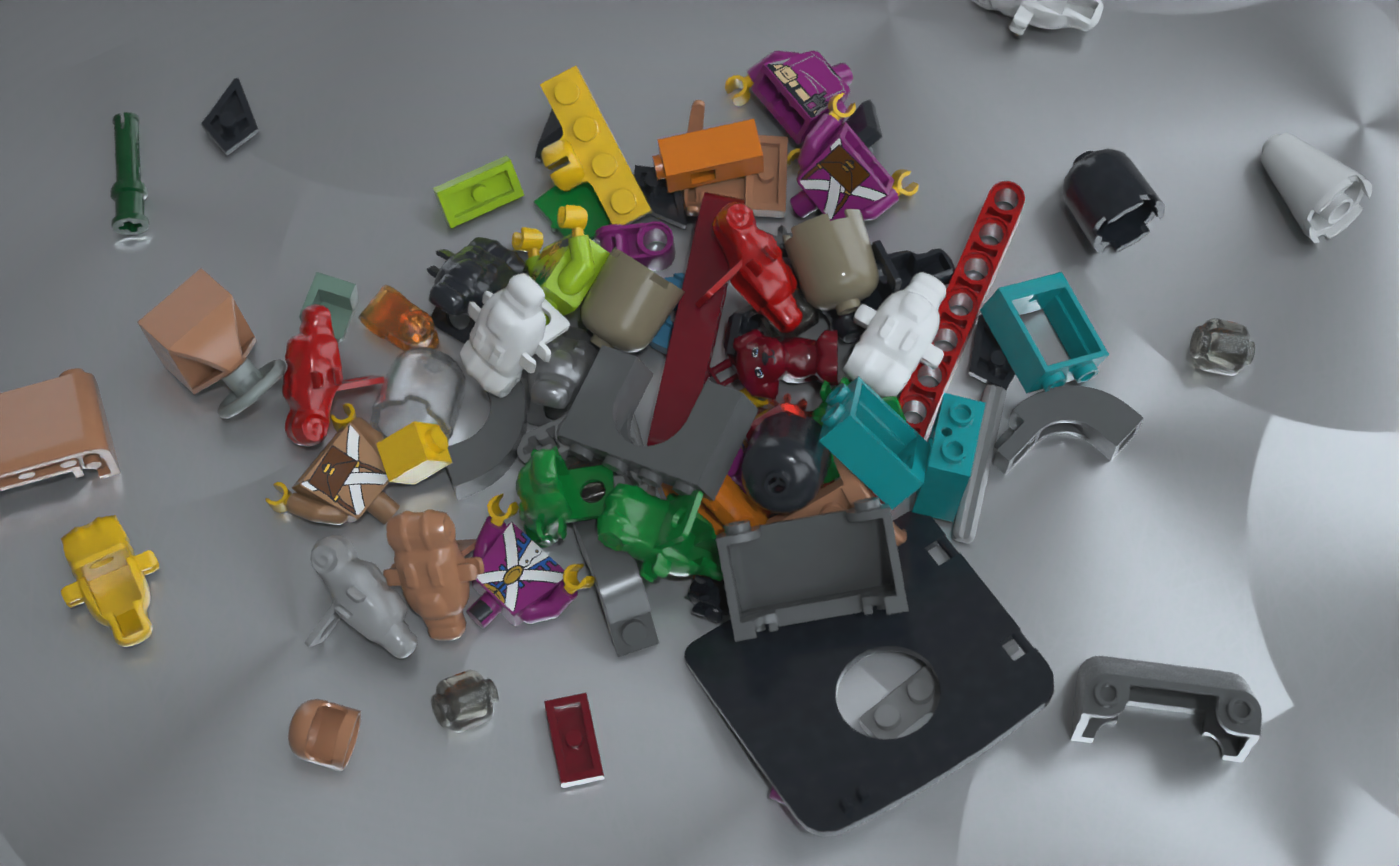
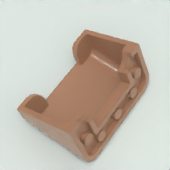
[0,368,121,491]

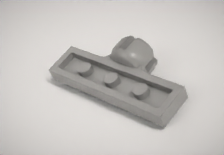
[858,639,1019,739]

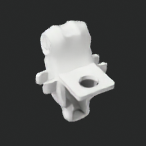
[972,0,1103,35]
[843,272,947,398]
[460,273,570,398]

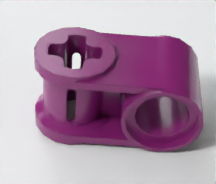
[595,221,676,271]

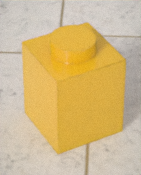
[376,421,453,485]

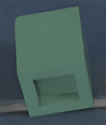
[299,272,359,342]

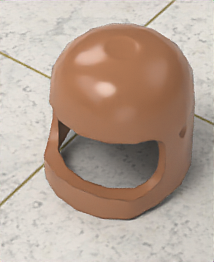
[288,699,361,771]

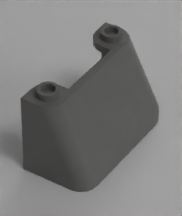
[716,497,909,642]
[1071,656,1262,762]

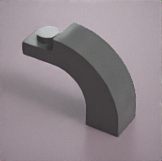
[445,380,527,500]
[993,386,1144,475]
[572,518,659,657]

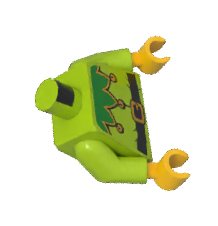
[512,205,610,325]

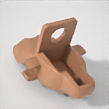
[383,509,484,641]

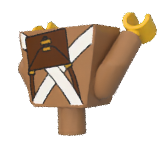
[265,403,400,525]

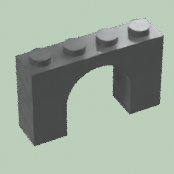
[557,345,759,501]

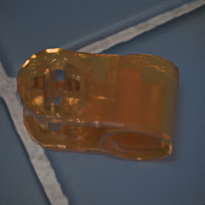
[358,285,439,359]

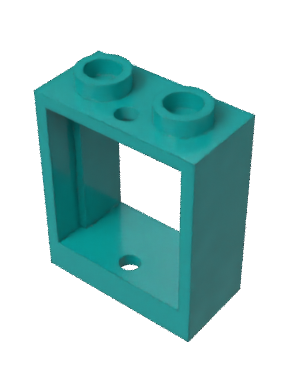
[980,272,1109,394]
[819,376,930,510]
[912,393,986,522]

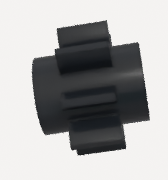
[688,574,730,623]

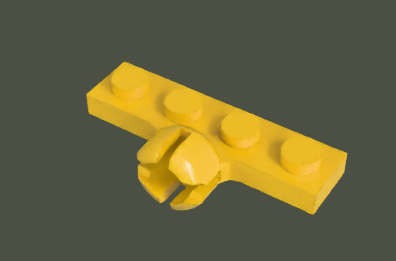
[540,65,653,225]

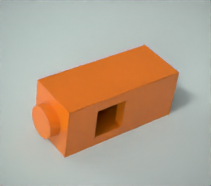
[652,119,764,193]

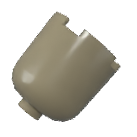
[782,209,879,315]
[580,247,685,353]

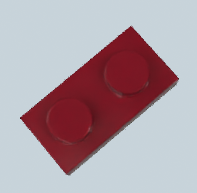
[544,692,604,788]

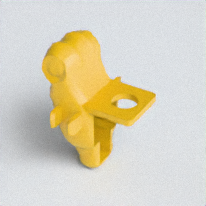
[61,515,159,647]

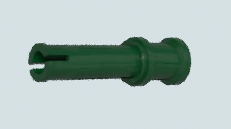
[110,112,149,235]

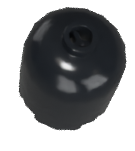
[1063,148,1165,253]
[741,412,832,513]

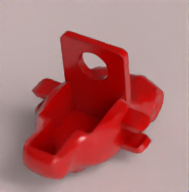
[695,202,803,333]
[282,304,385,446]

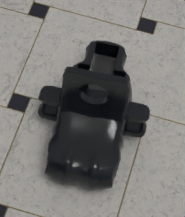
[427,237,528,344]
[821,240,955,343]

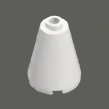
[1260,133,1372,243]

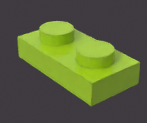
[432,155,525,228]

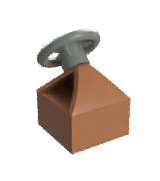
[137,268,286,418]

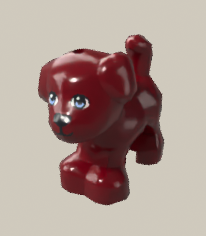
[733,329,838,399]

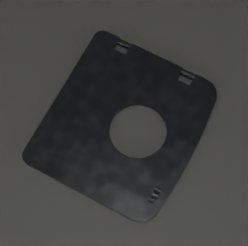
[685,510,1054,837]

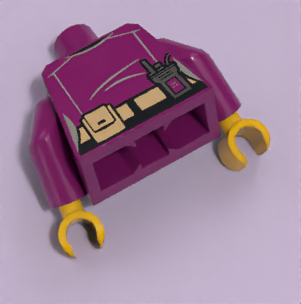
[725,50,853,175]

